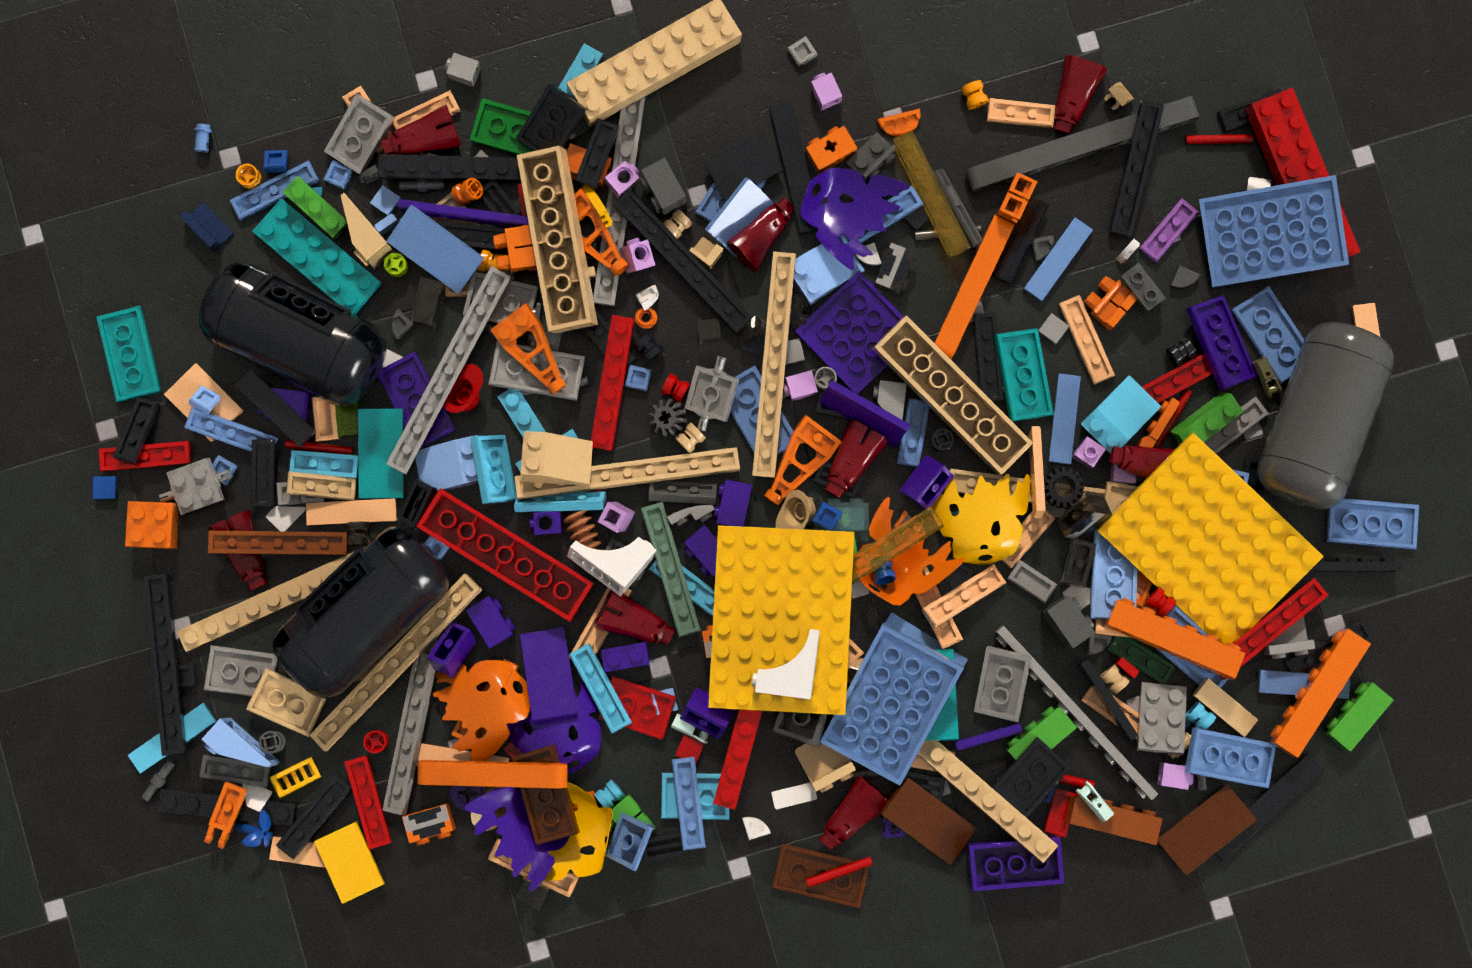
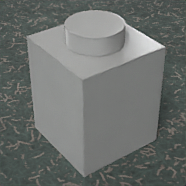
[445,53,481,87]

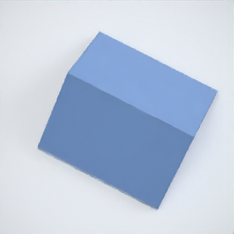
[605,813,654,871]

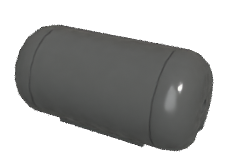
[1257,322,1394,510]

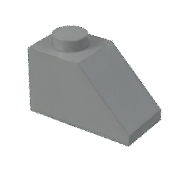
[873,380,907,420]

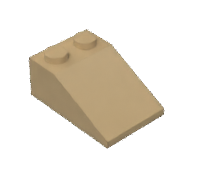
[341,193,394,268]
[520,431,593,486]

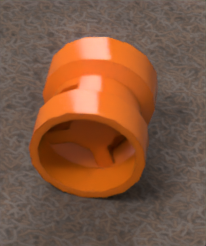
[452,178,483,205]

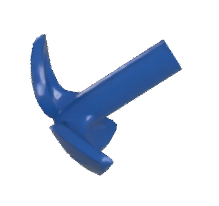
[236,810,273,847]

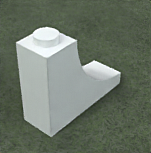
[567,537,656,597]
[752,629,820,699]

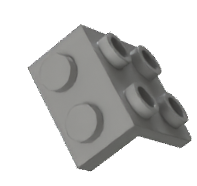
[1263,608,1315,659]

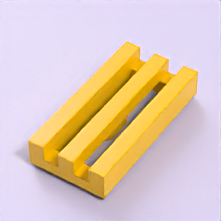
[582,186,613,227]

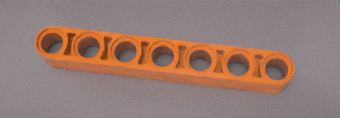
[934,215,1015,359]
[418,760,568,788]

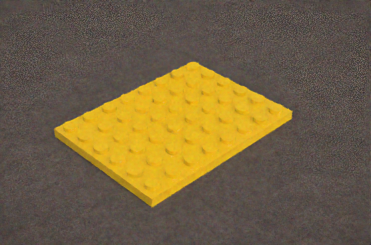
[1097,432,1324,645]
[708,525,854,715]

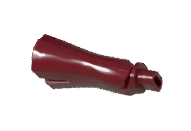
[1054,55,1107,135]
[381,104,461,155]
[726,197,795,272]
[824,419,888,499]
[1109,445,1175,480]
[208,510,267,591]
[594,589,675,645]
[819,774,889,850]

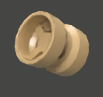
[663,209,693,239]
[675,422,706,453]
[1100,664,1130,696]

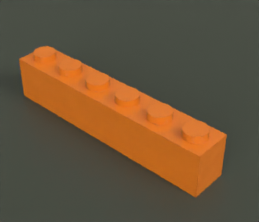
[1105,598,1246,680]
[1270,629,1371,758]

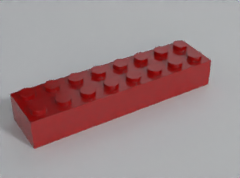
[1245,87,1360,272]
[416,488,595,622]

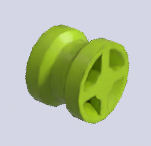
[384,253,408,278]

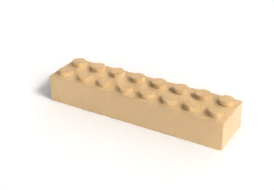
[567,0,742,128]
[517,146,598,333]
[872,315,1033,475]

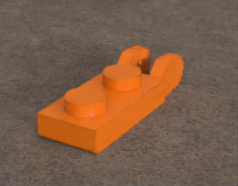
[1136,398,1180,448]
[204,781,248,849]

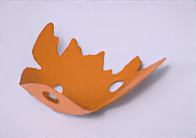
[854,497,965,605]
[433,660,530,761]

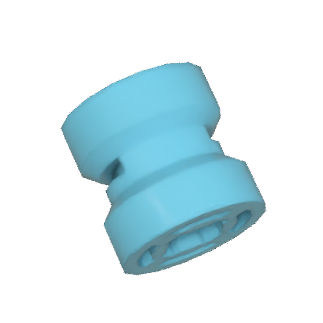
[1185,701,1216,730]
[594,779,626,809]

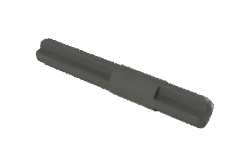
[933,168,983,248]

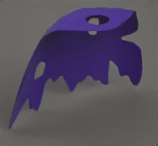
[801,168,910,270]
[507,680,601,774]
[464,787,570,892]

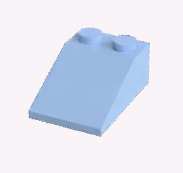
[793,237,865,307]
[415,435,479,492]
[202,717,280,767]

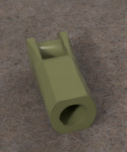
[1252,357,1283,399]

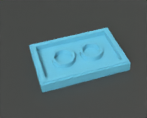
[470,435,517,504]
[661,773,729,820]

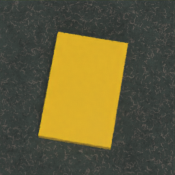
[314,821,385,904]

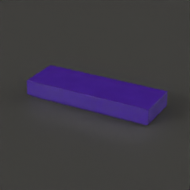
[953,723,1022,751]

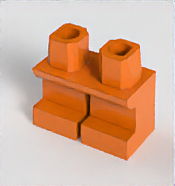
[997,172,1037,224]
[493,225,537,273]
[1084,276,1137,331]

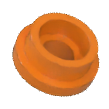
[635,307,657,329]

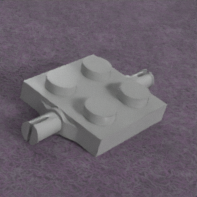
[684,356,740,431]
[159,458,233,515]

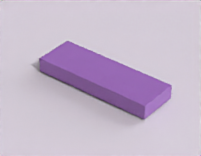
[1139,198,1199,263]

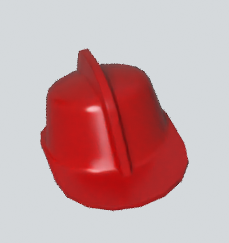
[443,364,483,413]

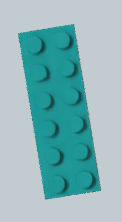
[252,198,382,314]

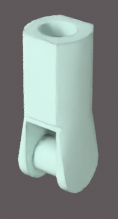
[671,713,709,744]
[1076,781,1114,822]

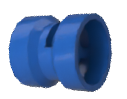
[870,555,896,585]

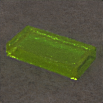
[335,402,359,437]

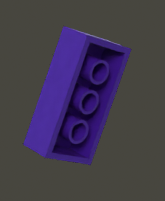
[966,835,1065,891]

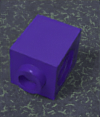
[530,511,563,536]

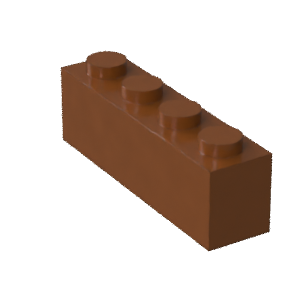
[1064,795,1163,845]

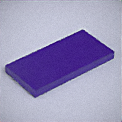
[1186,295,1258,391]
[378,352,456,450]
[819,380,910,448]
[520,627,578,723]

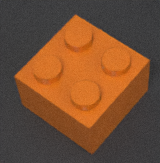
[125,501,179,549]

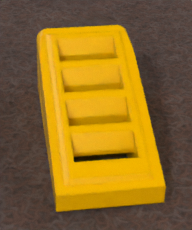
[270,757,321,799]

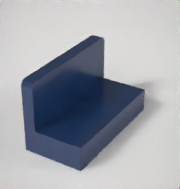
[180,202,233,251]

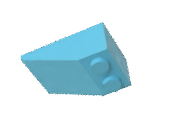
[1081,375,1161,454]

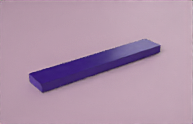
[397,199,529,228]

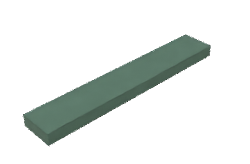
[641,502,701,638]

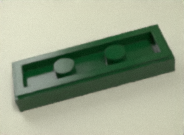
[1106,636,1176,684]

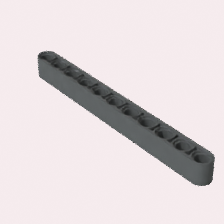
[965,96,1200,192]

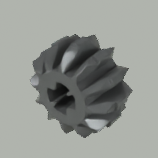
[649,399,687,436]

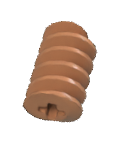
[563,510,604,550]

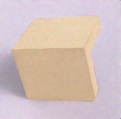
[689,237,724,270]

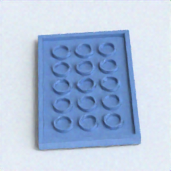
[1199,175,1349,287]
[820,623,964,786]

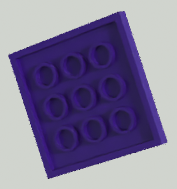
[795,271,904,394]

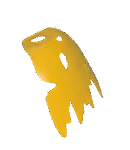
[930,474,1030,565]
[523,782,613,881]

